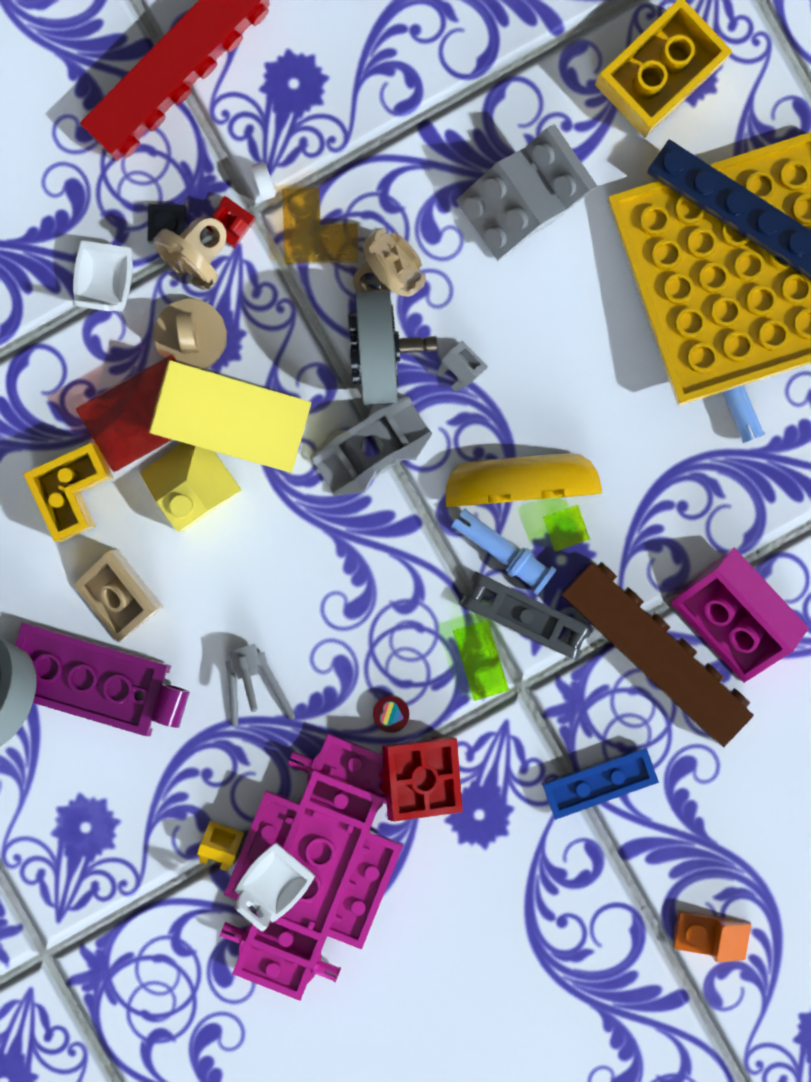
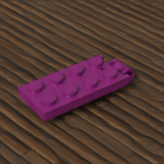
[15,622,190,737]

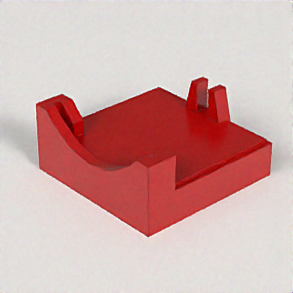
[379,736,463,822]

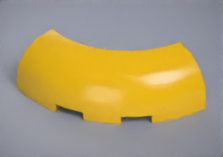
[445,453,602,507]

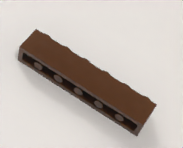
[559,562,754,748]

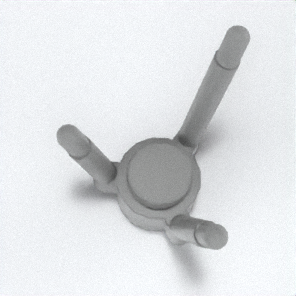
[225,644,295,726]

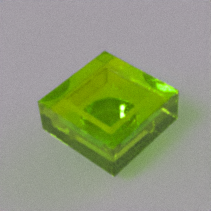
[542,505,590,552]

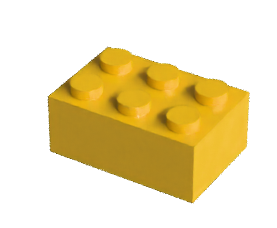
[595,0,733,138]

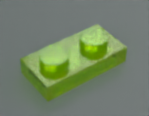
[452,620,509,701]

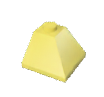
[139,442,242,532]

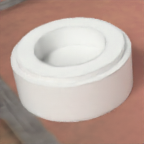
[251,162,276,201]

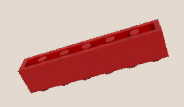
[80,0,270,162]

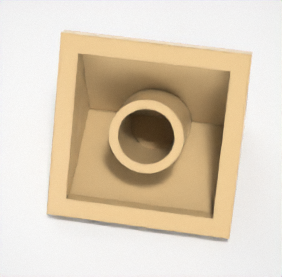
[73,550,163,642]

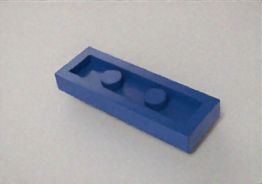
[542,746,659,820]

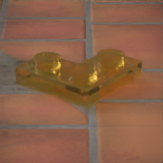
[282,188,359,265]

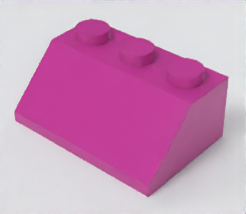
[670,547,809,683]

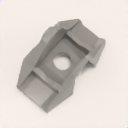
[310,395,432,496]

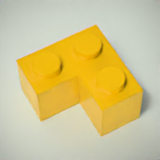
[23,443,114,542]

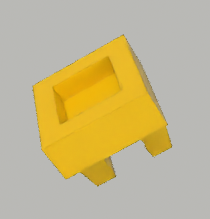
[197,821,244,871]

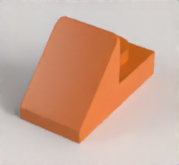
[672,910,751,962]

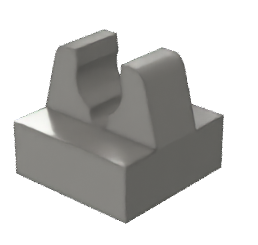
[437,341,488,391]

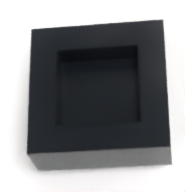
[147,204,187,244]

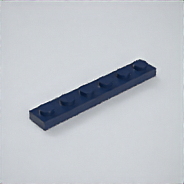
[647,139,811,280]

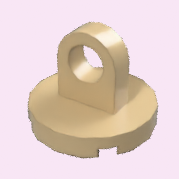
[153,216,227,290]
[353,228,426,297]
[153,298,228,370]

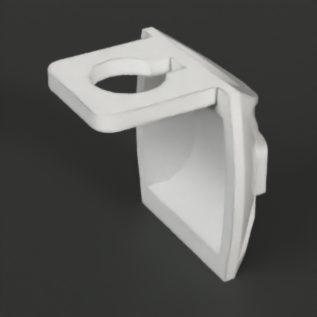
[73,240,133,312]
[235,843,315,931]

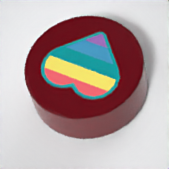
[373,695,409,733]

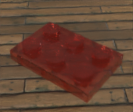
[76,353,178,472]

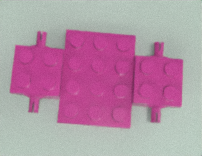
[219,733,403,1001]

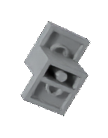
[456,124,597,261]

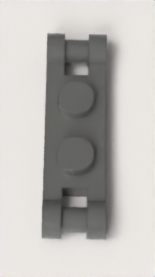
[459,571,594,661]

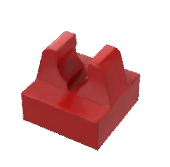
[205,196,256,249]

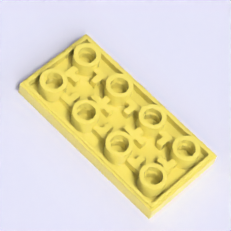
[148,360,312,473]

